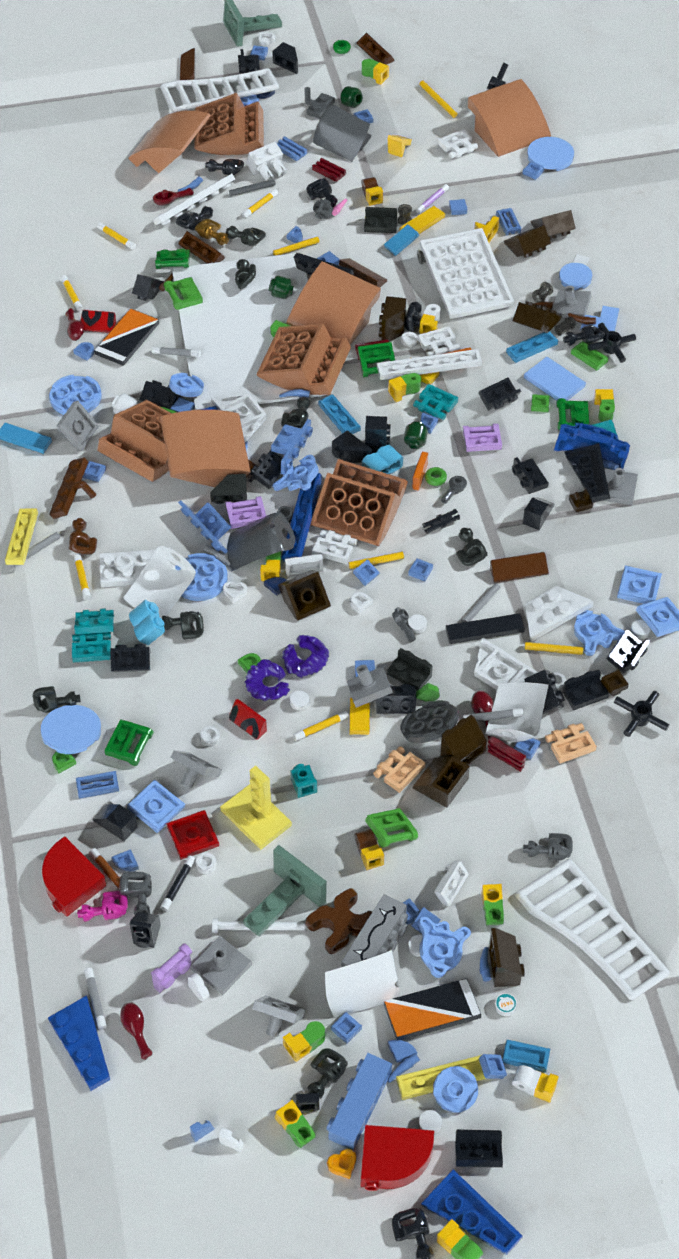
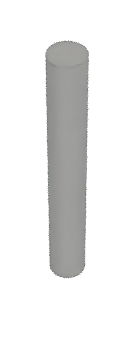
[13,532,60,566]
[462,583,500,622]

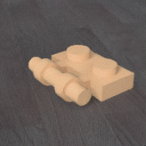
[545,723,597,763]
[373,746,426,793]

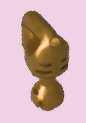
[195,219,229,246]

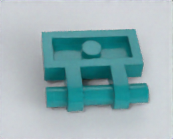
[413,384,458,420]
[74,608,114,635]
[72,632,111,663]

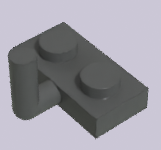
[304,87,335,119]

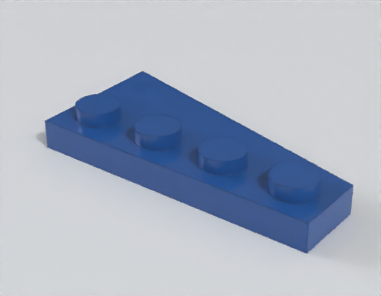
[48,995,110,1091]
[421,1169,523,1255]

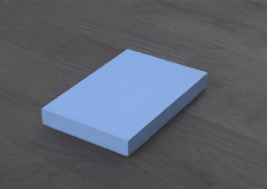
[524,357,586,401]

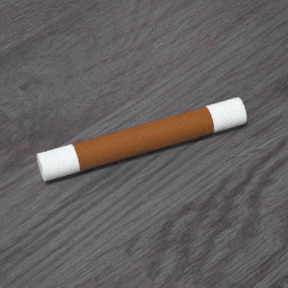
[89,848,130,897]

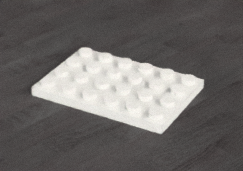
[420,228,514,319]

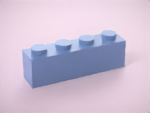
[326,1053,392,1151]

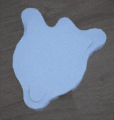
[273,455,319,491]
[574,610,624,656]
[418,917,471,978]

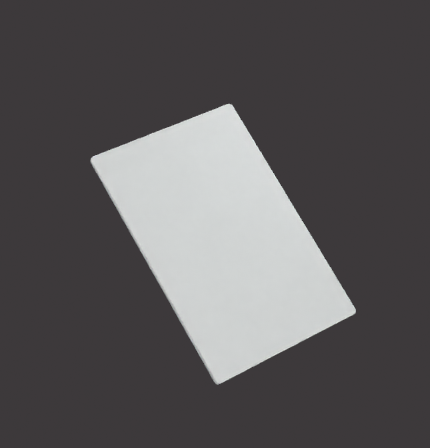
[172,253,333,410]

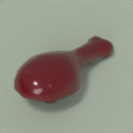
[153,188,194,206]
[65,308,84,341]
[471,690,498,740]
[120,1002,153,1060]

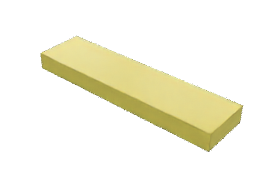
[5,508,38,565]
[396,1055,485,1100]

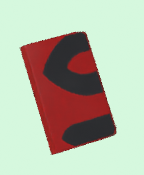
[81,310,116,333]
[229,699,267,740]

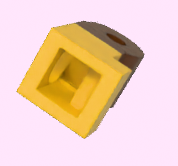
[361,177,383,206]
[354,828,384,871]

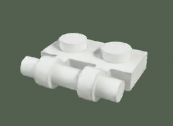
[438,129,478,159]
[418,326,460,356]
[312,530,357,564]

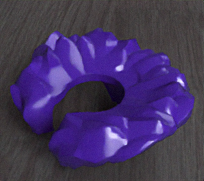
[282,635,329,678]
[245,659,290,701]

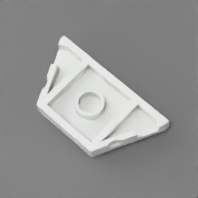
[211,393,267,442]
[525,586,593,642]
[474,638,538,690]

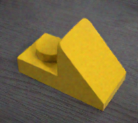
[387,135,412,157]
[474,216,499,243]

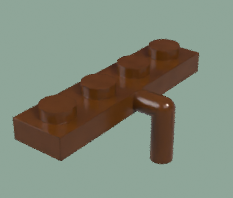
[49,457,96,519]

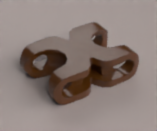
[305,888,372,955]

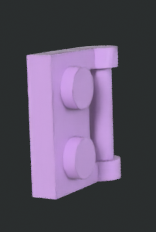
[463,423,502,452]
[225,496,266,529]
[151,943,192,993]

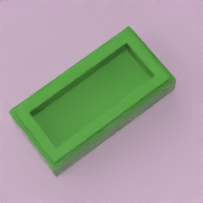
[571,341,608,371]

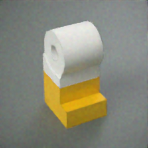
[419,304,440,334]
[512,1065,559,1103]

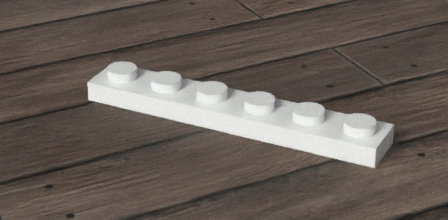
[153,174,235,226]
[377,349,482,380]

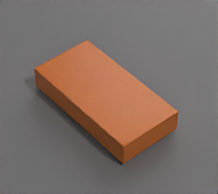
[412,451,428,491]

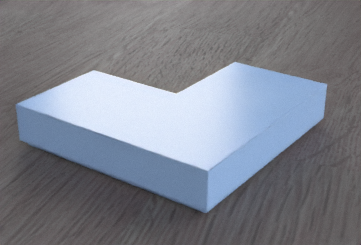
[581,306,619,331]

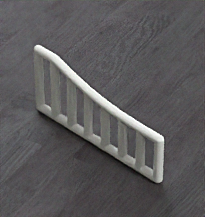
[160,68,279,113]
[515,859,670,1000]

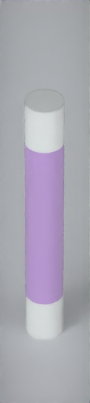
[415,184,449,214]

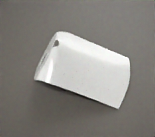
[123,546,196,619]
[485,682,548,742]
[325,949,400,1018]

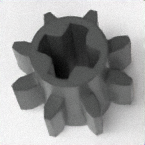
[313,199,333,219]

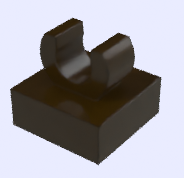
[569,489,593,513]
[601,670,629,696]

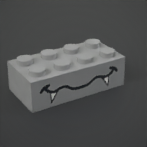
[341,894,408,967]

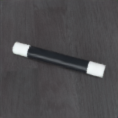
[160,856,196,912]

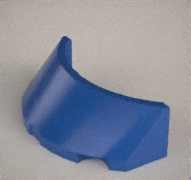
[554,423,630,469]

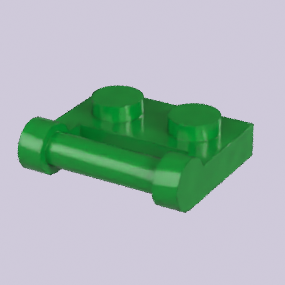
[155,249,190,269]
[358,342,395,377]
[556,398,589,430]
[104,719,154,766]

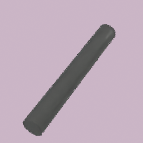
[229,179,276,196]

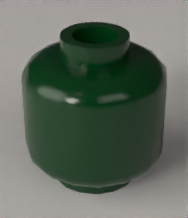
[340,86,363,108]
[268,275,294,299]
[404,422,428,449]

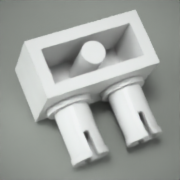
[246,142,288,181]

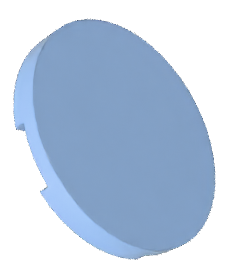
[527,137,574,171]
[49,374,102,415]
[175,553,228,601]
[41,705,101,754]

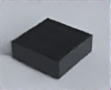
[296,1093,320,1111]

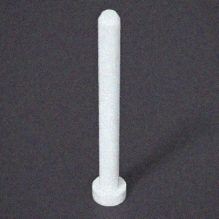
[212,918,307,933]

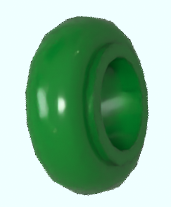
[333,40,351,54]

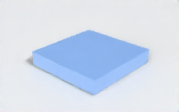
[617,566,662,604]
[636,597,679,637]
[127,780,185,833]

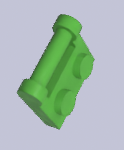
[163,277,203,310]
[365,808,418,847]

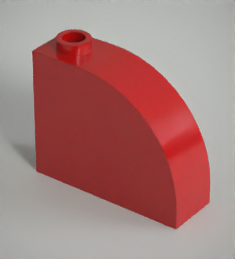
[42,836,106,917]
[361,1125,434,1191]

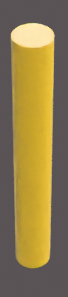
[273,236,320,256]
[348,551,404,569]
[525,642,583,655]

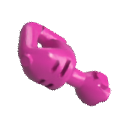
[77,890,128,922]

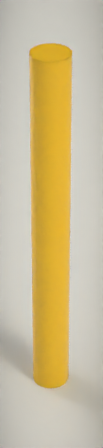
[419,80,458,118]

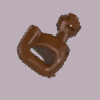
[69,518,97,555]

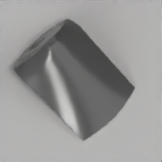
[313,104,370,162]
[227,512,295,571]

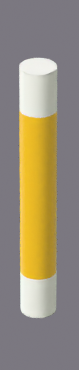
[242,189,278,218]
[97,222,136,250]
[61,275,83,312]
[73,553,91,600]
[293,711,349,741]

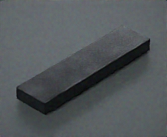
[445,613,525,644]

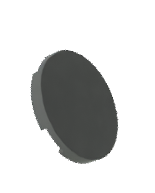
[400,700,459,743]

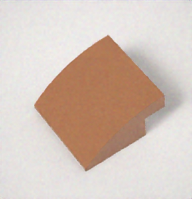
[468,79,551,157]
[194,93,264,155]
[128,111,211,173]
[286,261,381,345]
[257,323,351,395]
[97,400,172,482]
[160,410,250,487]
[310,459,408,546]

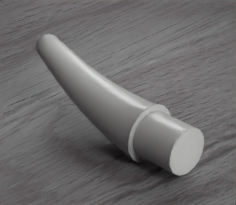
[203,545,230,566]

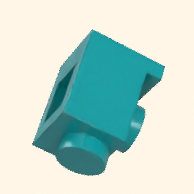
[290,764,317,798]

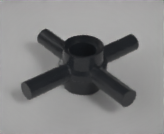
[487,62,508,90]
[587,322,636,363]
[614,691,670,737]

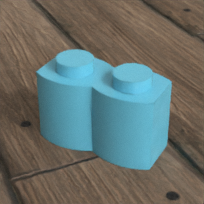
[362,445,403,474]
[129,600,165,645]

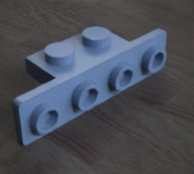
[271,419,313,475]
[178,500,231,554]

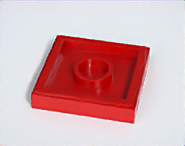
[166,810,219,860]

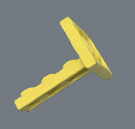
[220,765,292,850]

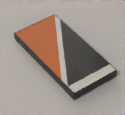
[94,308,159,366]
[384,978,481,1041]

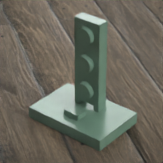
[223,0,282,47]
[243,845,327,937]

